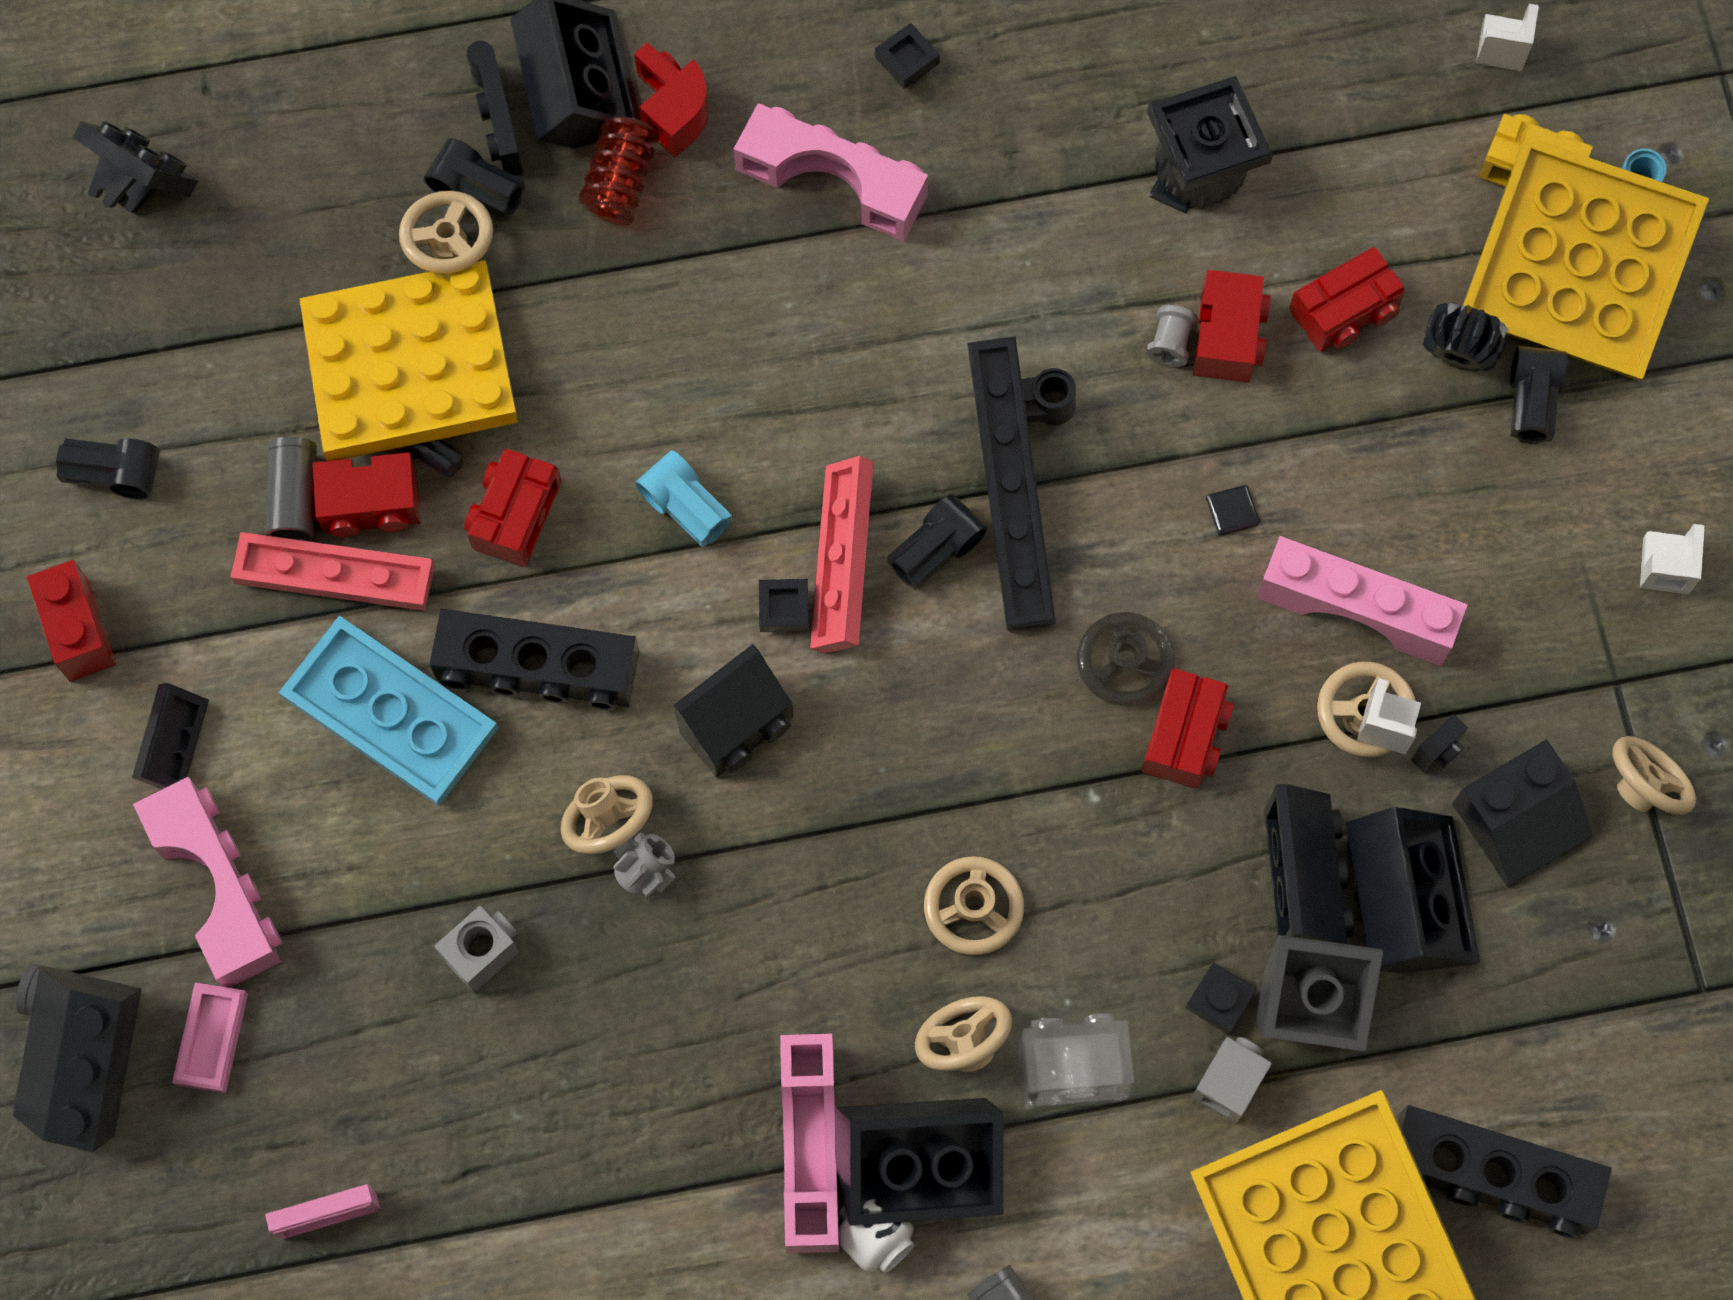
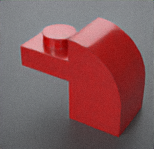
[634,42,709,158]

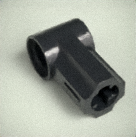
[423,138,525,219]
[1510,345,1567,444]
[1022,368,1076,426]
[56,438,160,500]
[887,494,987,590]

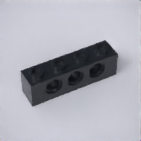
[429,608,639,711]
[1398,1105,1612,1239]

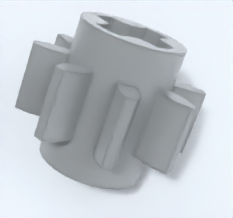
[613,832,676,897]

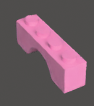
[734,103,928,242]
[1256,536,1468,666]
[133,777,282,988]
[780,1034,839,1254]

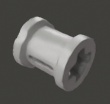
[1146,305,1199,367]

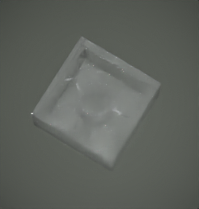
[1018,1014,1135,1109]

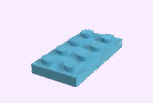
[278,615,499,807]

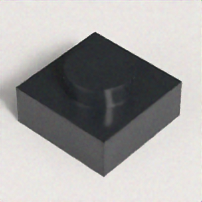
[875,23,940,89]
[759,579,809,632]
[1411,714,1468,774]
[1185,962,1257,1035]

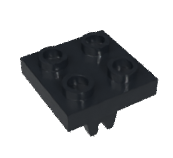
[72,121,198,213]

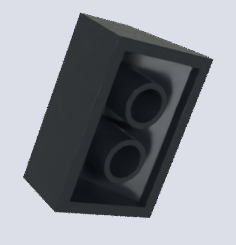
[510,0,643,148]
[1264,784,1354,944]
[1346,807,1480,973]
[13,966,142,1152]
[835,1098,1003,1226]

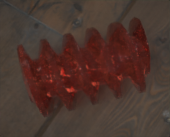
[579,117,659,226]

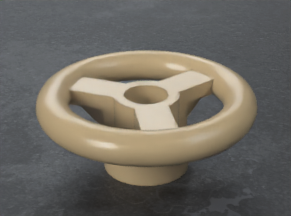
[399,191,493,273]
[1317,661,1416,757]
[1612,736,1696,815]
[560,775,653,854]
[924,856,1024,955]
[915,996,1012,1072]

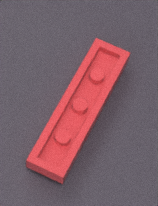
[810,456,873,654]
[230,532,435,611]

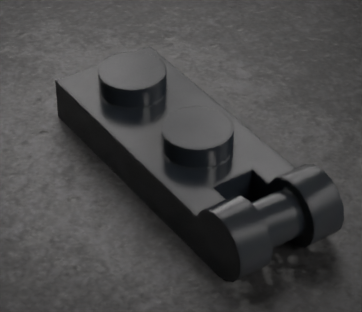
[467,41,523,175]

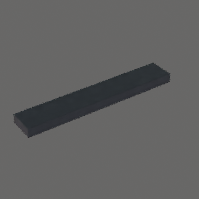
[967,336,1056,631]

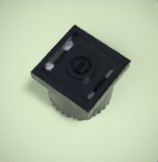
[1147,76,1273,208]

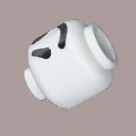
[838,1199,914,1273]

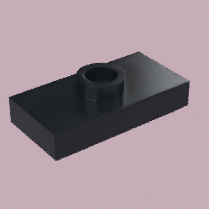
[132,683,209,789]

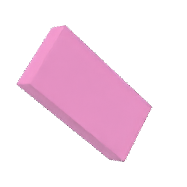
[172,983,248,1094]
[265,1184,380,1240]

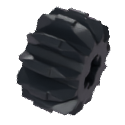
[1423,302,1508,372]

